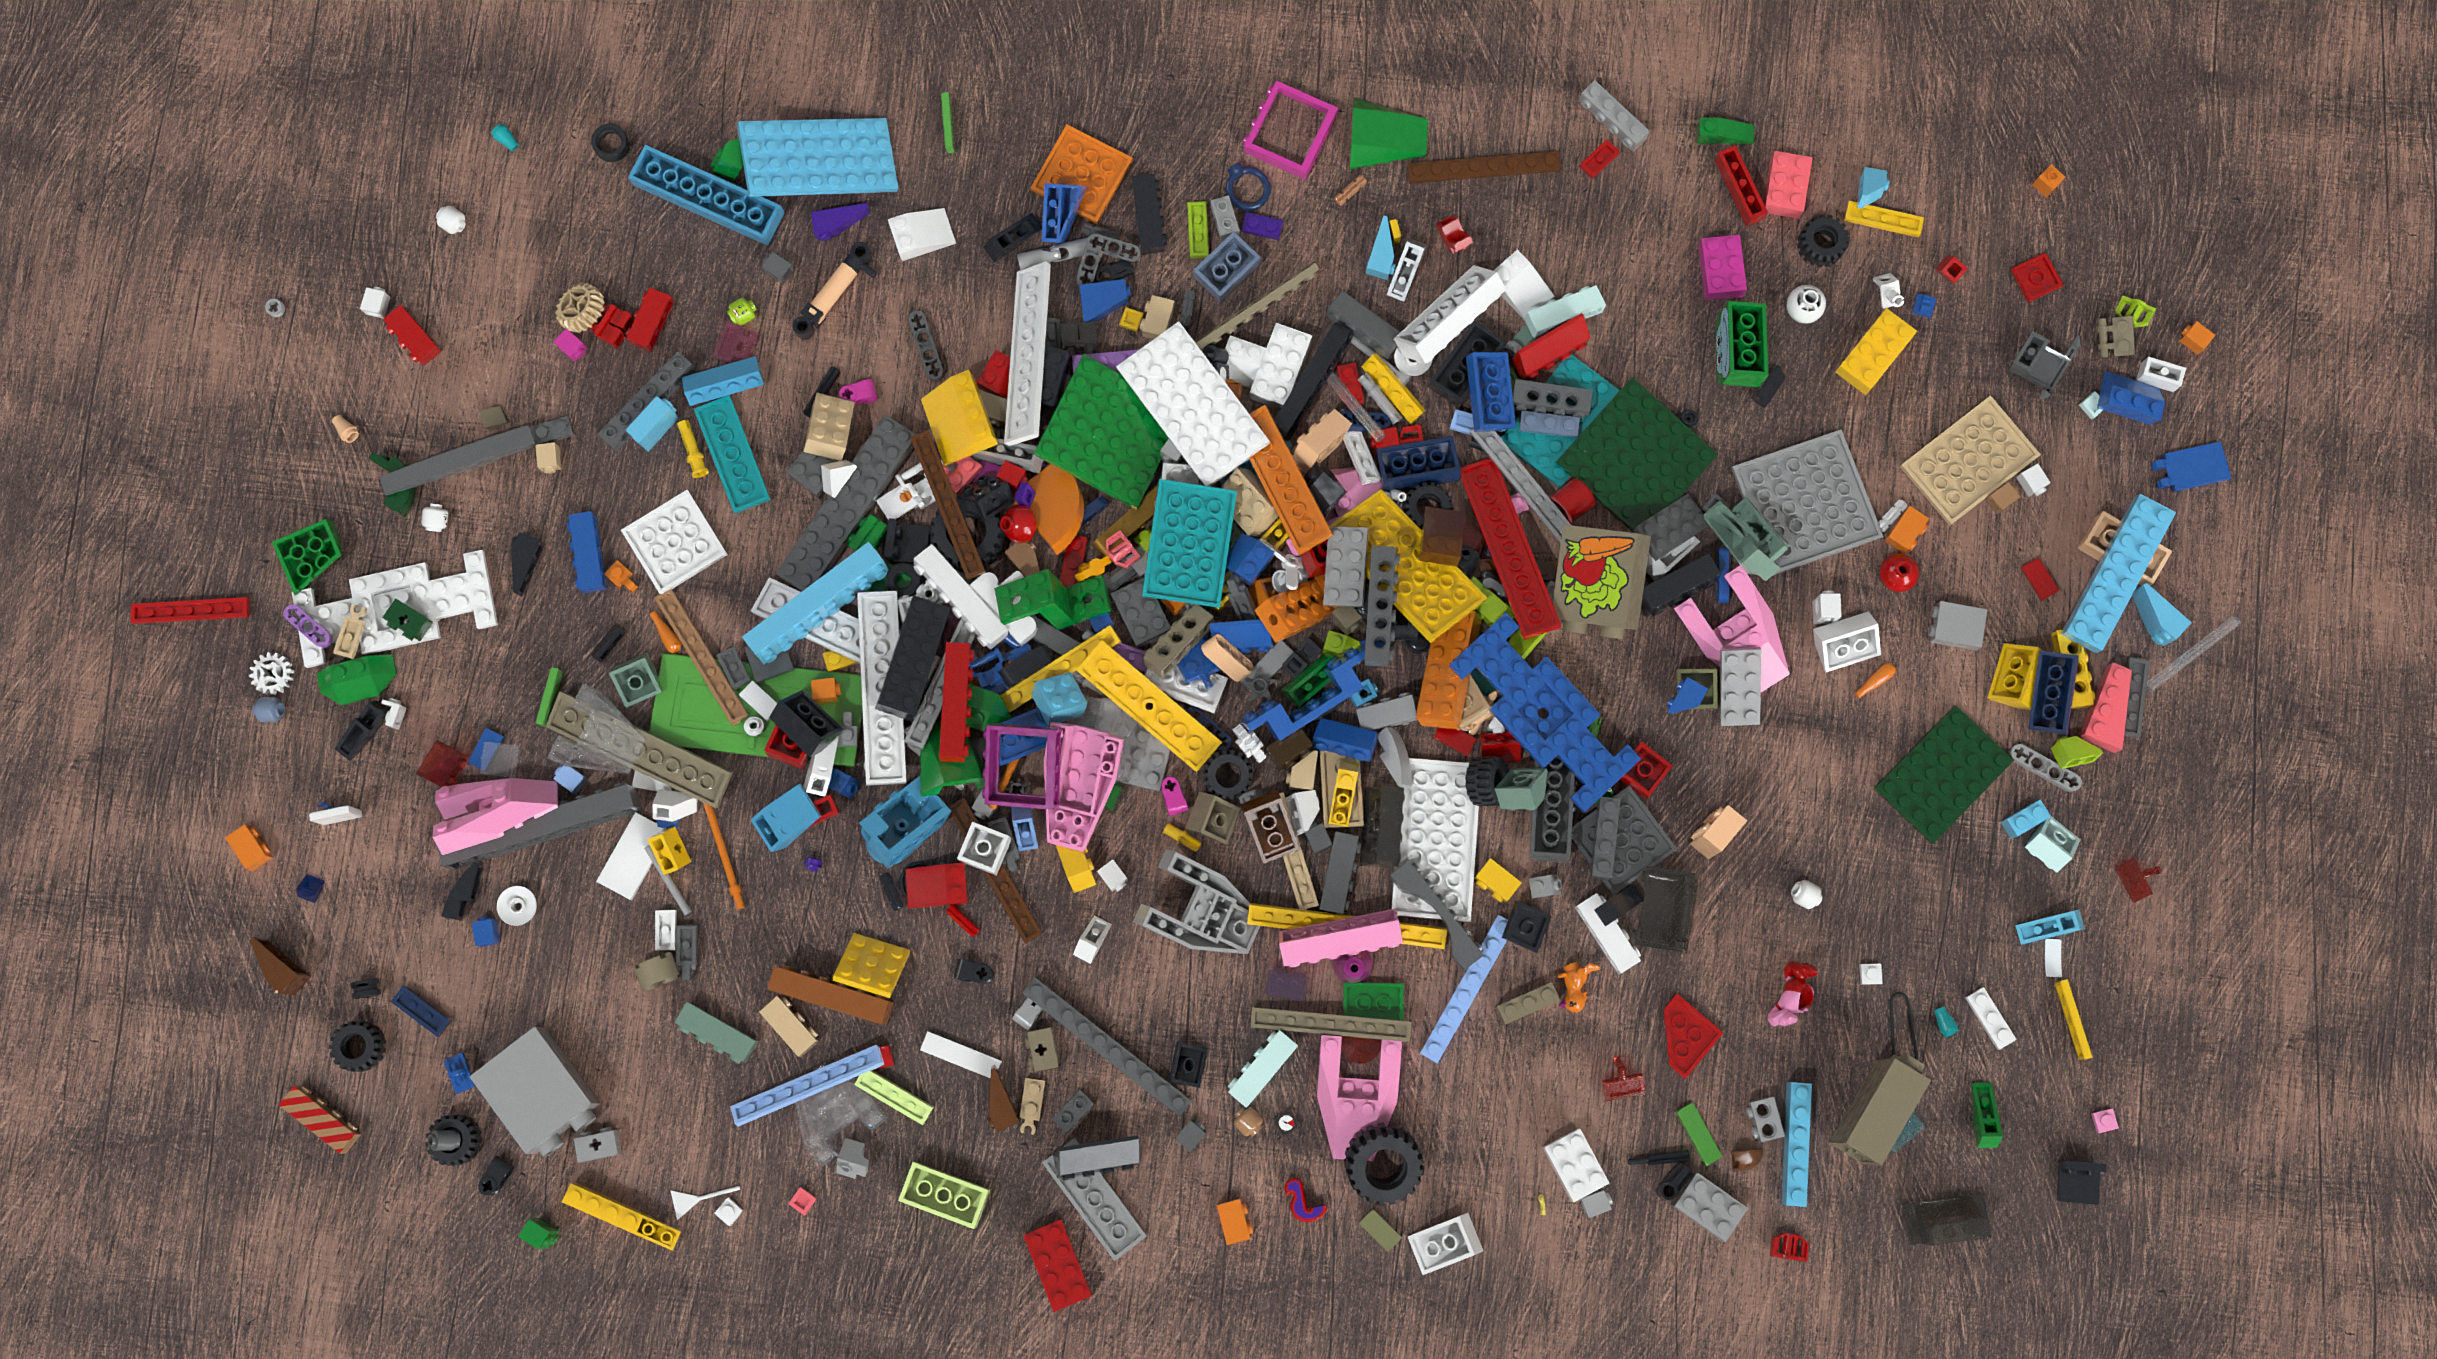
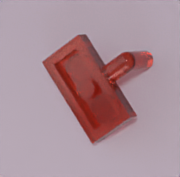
[2114,858,2162,903]
[1602,1057,1646,1102]

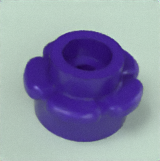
[803,857,822,872]

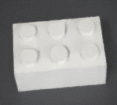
[1542,1128,1609,1202]

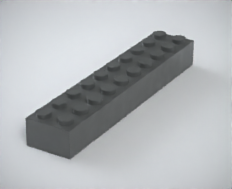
[776,415,916,592]
[436,782,643,870]

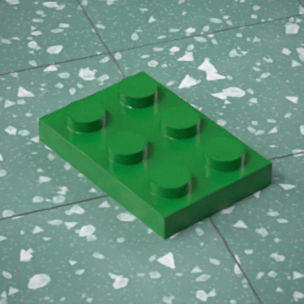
[1343,983,1404,1021]

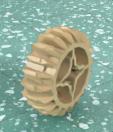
[555,282,605,333]

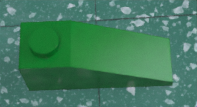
[1696,118,1754,144]
[1971,1082,2003,1148]

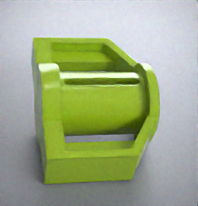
[2115,296,2156,328]

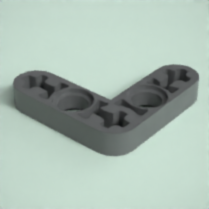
[1077,233,1141,285]

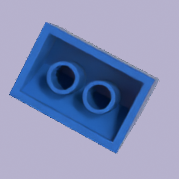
[2097,371,2165,425]
[1210,619,1274,654]

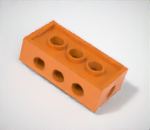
[1254,579,1335,643]

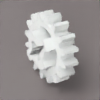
[249,652,294,695]
[1233,724,1266,763]

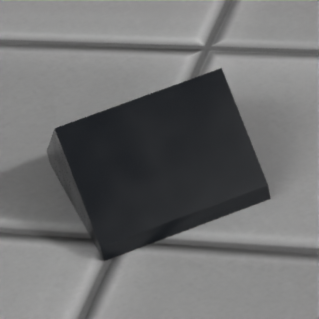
[1168,1042,1207,1088]

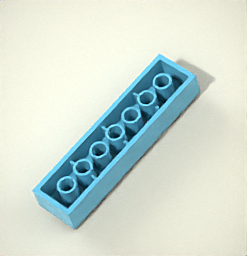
[2060,494,2176,653]
[742,542,889,665]

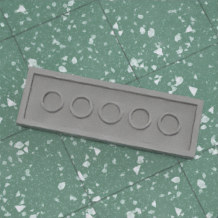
[1042,1138,1147,1261]

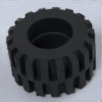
[1797,214,1850,268]
[1404,482,1453,530]
[1204,749,1253,800]
[1465,757,1509,806]
[329,1021,386,1072]
[425,1115,482,1166]

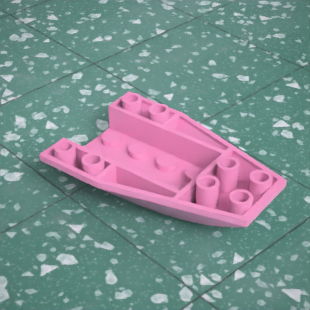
[1044,722,1124,852]

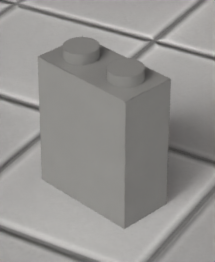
[1928,601,1987,651]

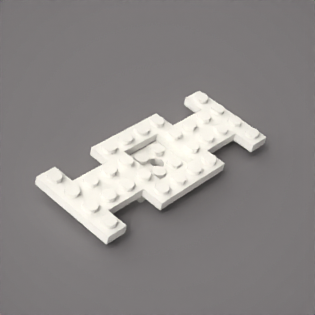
[292,550,498,668]

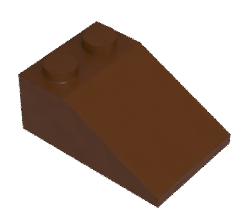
[1418,506,1464,567]
[1240,790,1300,864]
[250,937,311,995]

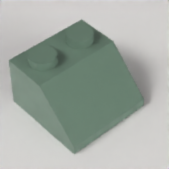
[609,652,662,707]
[1495,768,1548,811]

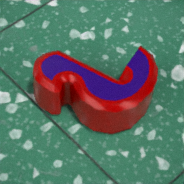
[1284,1177,1327,1222]

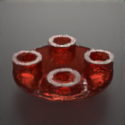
[1341,1036,1381,1064]

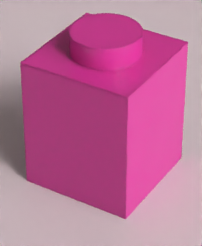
[553,329,587,362]

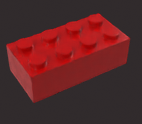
[1023,1219,1093,1312]

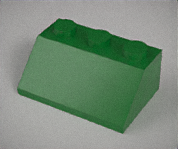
[710,138,743,182]

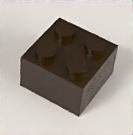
[1266,728,1313,772]

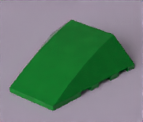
[1350,97,1428,170]
[920,721,985,797]

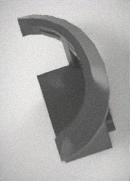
[2009,331,2081,400]

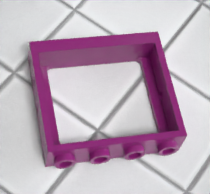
[982,723,1061,810]

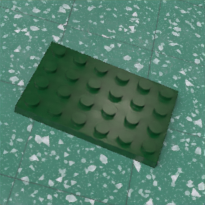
[1874,705,2014,844]

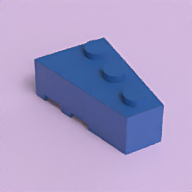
[1042,183,1087,243]

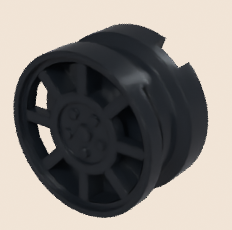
[350,978,381,999]

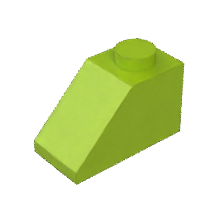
[1323,630,1360,664]
[2051,736,2103,769]

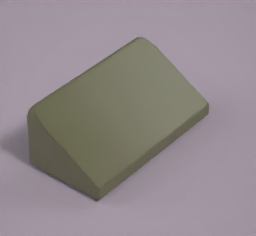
[1359,1208,1402,1252]

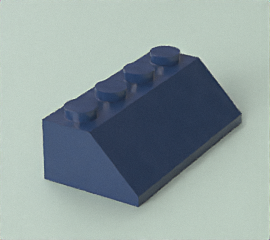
[1376,436,1460,492]
[2028,650,2079,735]

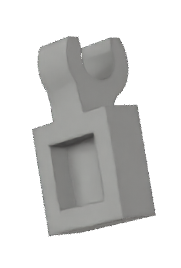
[837,712,858,747]

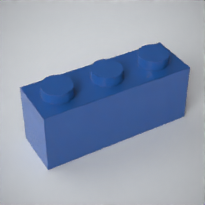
[1313,718,1377,762]

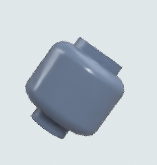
[253,697,285,722]

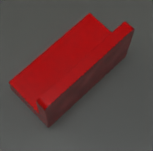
[1479,731,1521,762]

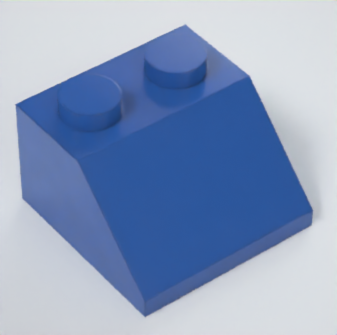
[1226,533,1274,587]

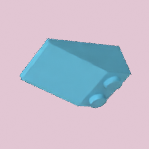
[2132,583,2192,646]

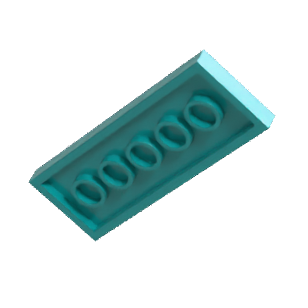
[694,395,771,514]

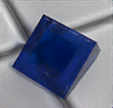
[296,874,325,903]

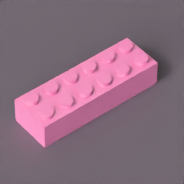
[1279,909,1403,967]

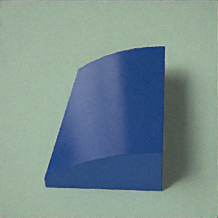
[1466,352,1516,432]

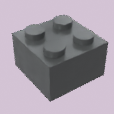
[786,450,836,500]

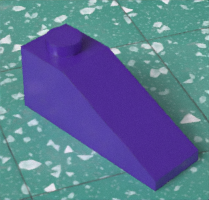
[811,203,870,241]

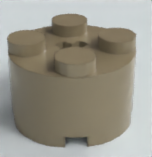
[633,951,679,991]

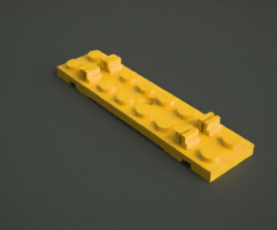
[1077,640,1222,772]

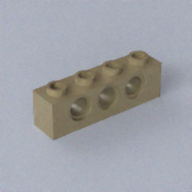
[1143,604,1215,679]

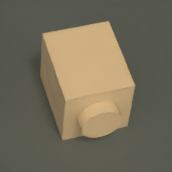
[536,442,562,474]

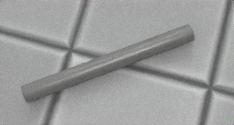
[644,845,692,915]

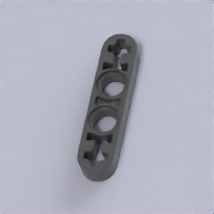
[908,311,944,382]

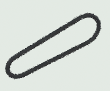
[1889,993,1918,1060]

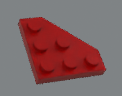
[1663,994,1723,1079]

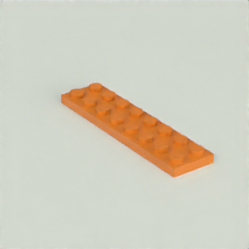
[1249,405,1334,555]

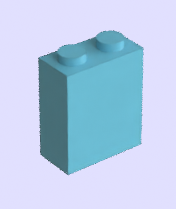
[626,396,679,452]

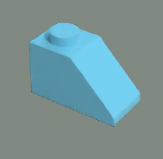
[1857,167,1890,209]

